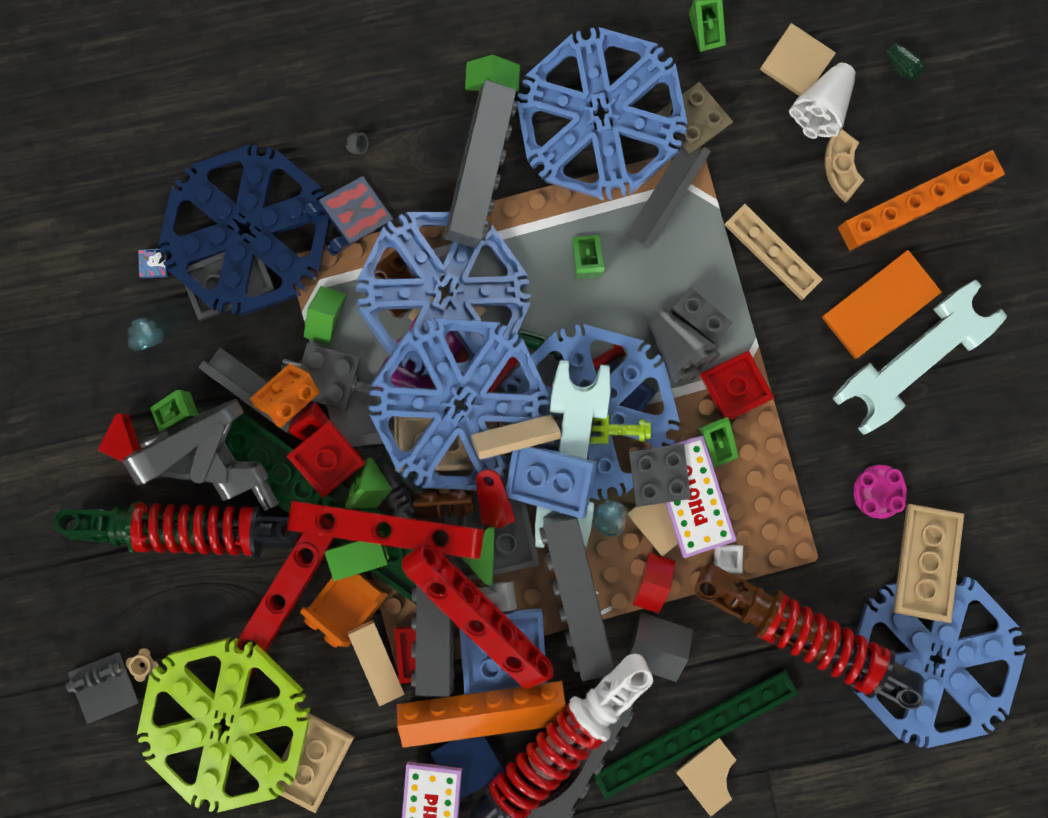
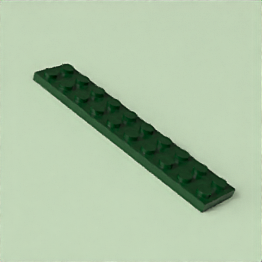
[225,412,416,604]

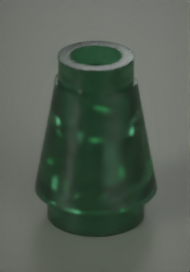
[885,42,926,82]

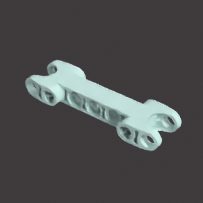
[833,279,1007,435]
[535,360,610,549]

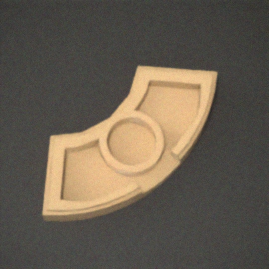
[825,129,864,203]

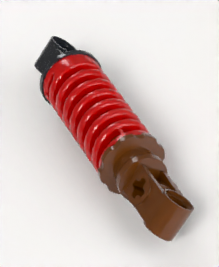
[695,564,925,709]

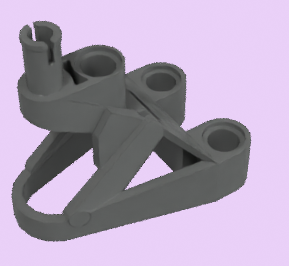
[122,399,279,511]

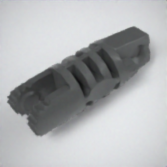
[380,462,422,520]

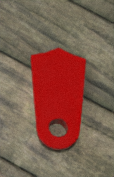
[476,469,515,529]

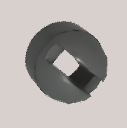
[345,132,369,154]

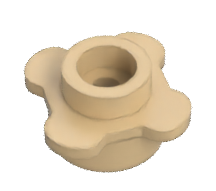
[126,648,159,682]

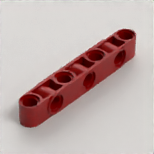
[287,501,485,559]
[237,518,336,677]
[402,544,553,689]

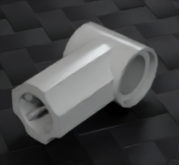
[477,580,517,612]

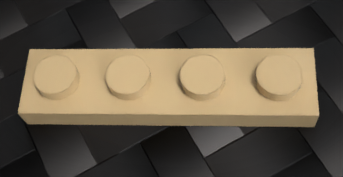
[724,204,823,300]

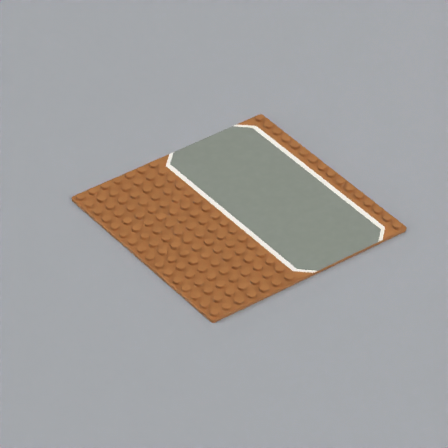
[295,147,818,672]

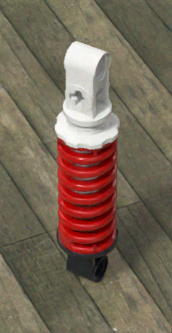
[469,654,653,818]

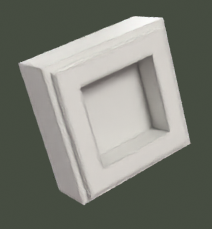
[714,545,743,573]

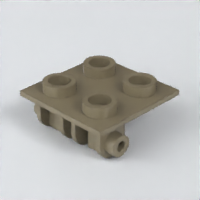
[656,82,733,155]

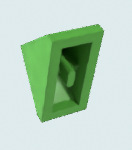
[689,0,726,52]
[465,55,520,93]
[572,235,604,279]
[304,286,347,346]
[150,390,199,432]
[696,417,739,468]
[345,457,392,509]
[461,527,495,585]

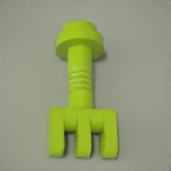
[589,415,651,445]

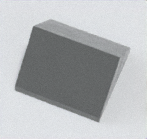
[627,612,693,682]

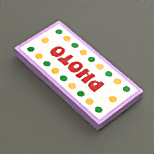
[665,435,736,558]
[402,762,463,818]

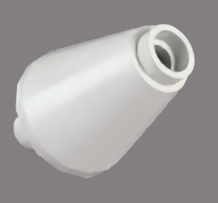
[789,63,855,139]

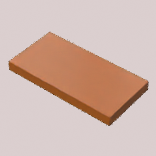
[822,250,942,359]

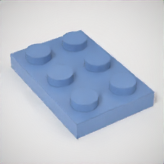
[505,446,597,519]

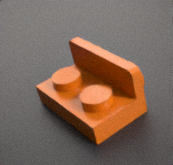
[250,363,319,428]

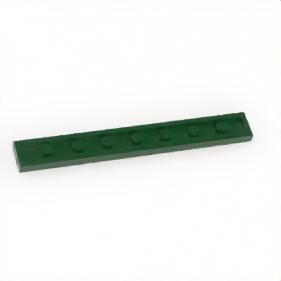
[593,668,798,799]

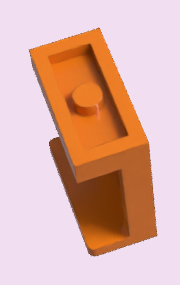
[300,572,389,648]

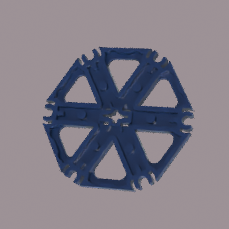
[158,145,331,316]

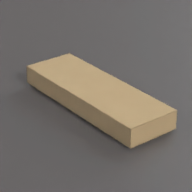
[471,414,561,460]
[347,620,405,706]

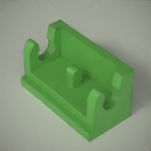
[325,531,390,581]

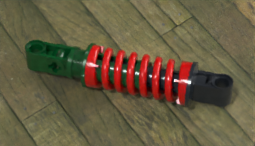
[53,501,303,558]

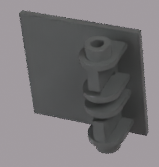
[629,444,691,507]
[66,652,139,724]

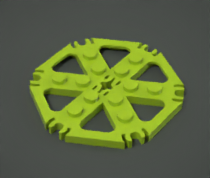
[137,637,311,813]

